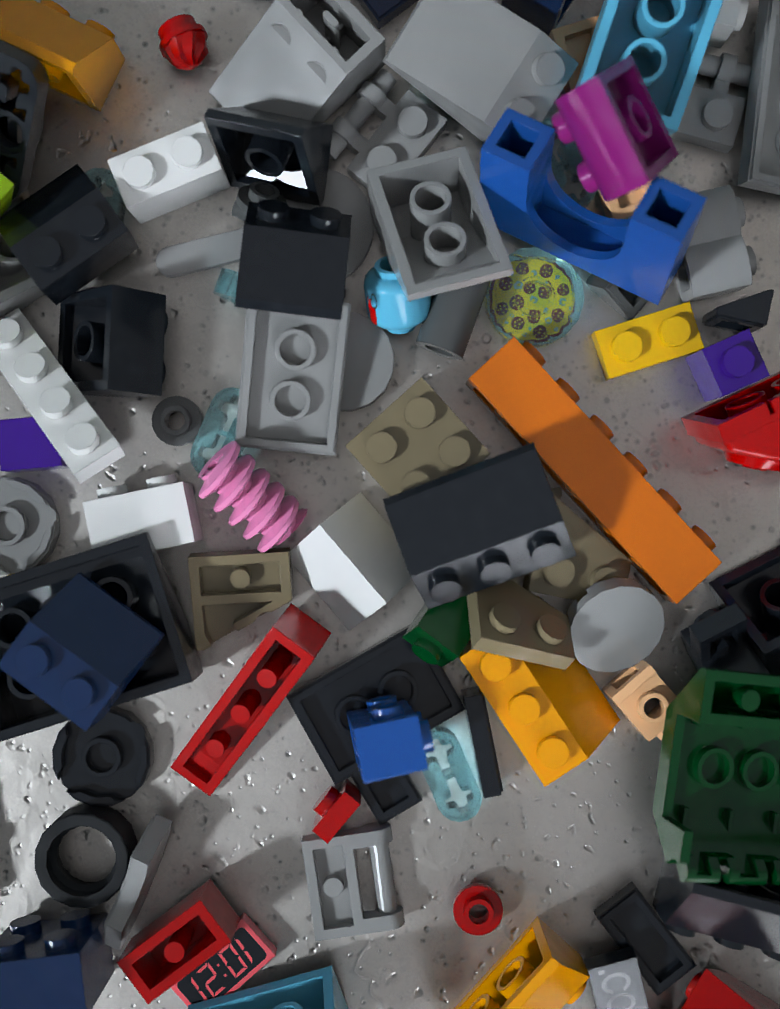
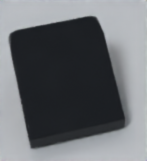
[702,289,774,333]

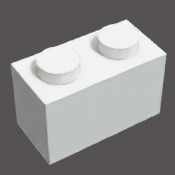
[107,121,231,224]
[82,474,204,550]

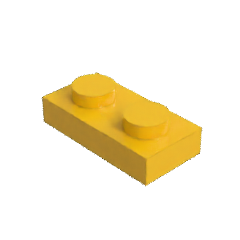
[591,301,704,381]

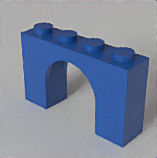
[480,107,707,305]

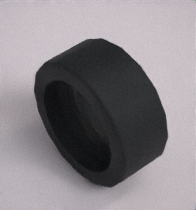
[35,803,138,908]

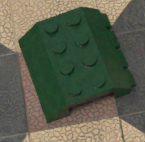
[652,667,780,886]

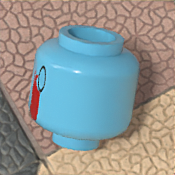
[364,256,431,334]

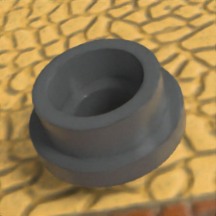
[152,396,203,446]

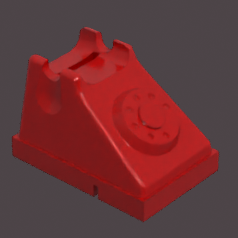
[681,372,780,472]

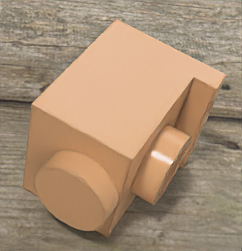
[601,660,677,742]

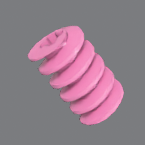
[198,441,307,553]

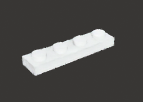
[0,308,125,484]

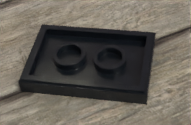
[286,624,465,785]

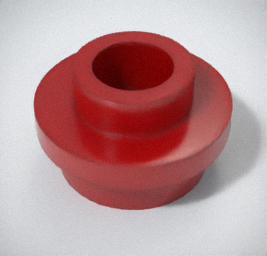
[453,883,503,936]

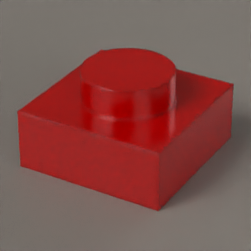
[312,779,362,844]

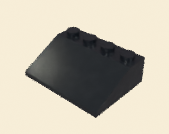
[0,532,203,742]

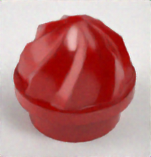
[158,14,209,70]

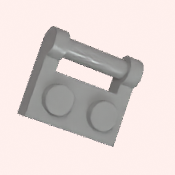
[301,822,405,941]

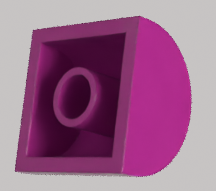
[552,55,679,202]

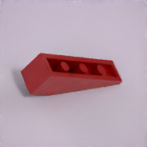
[171,603,331,796]

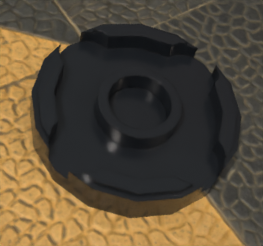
[52,706,154,807]

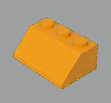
[0,0,125,112]
[459,596,620,787]
[454,916,590,1009]

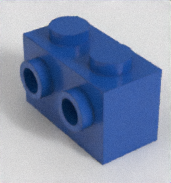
[346,695,434,784]

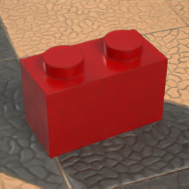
[117,879,240,1004]

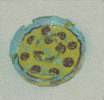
[484,247,584,347]

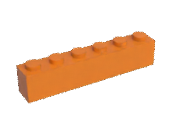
[465,337,722,604]

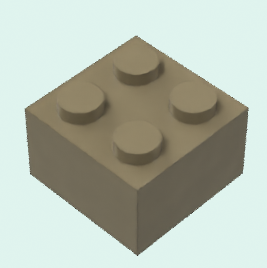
[345,377,491,496]

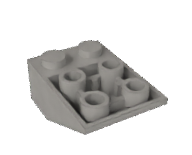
[209,0,385,123]

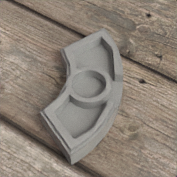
[104,814,172,951]

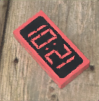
[171,912,277,1006]

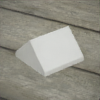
[290,492,411,631]

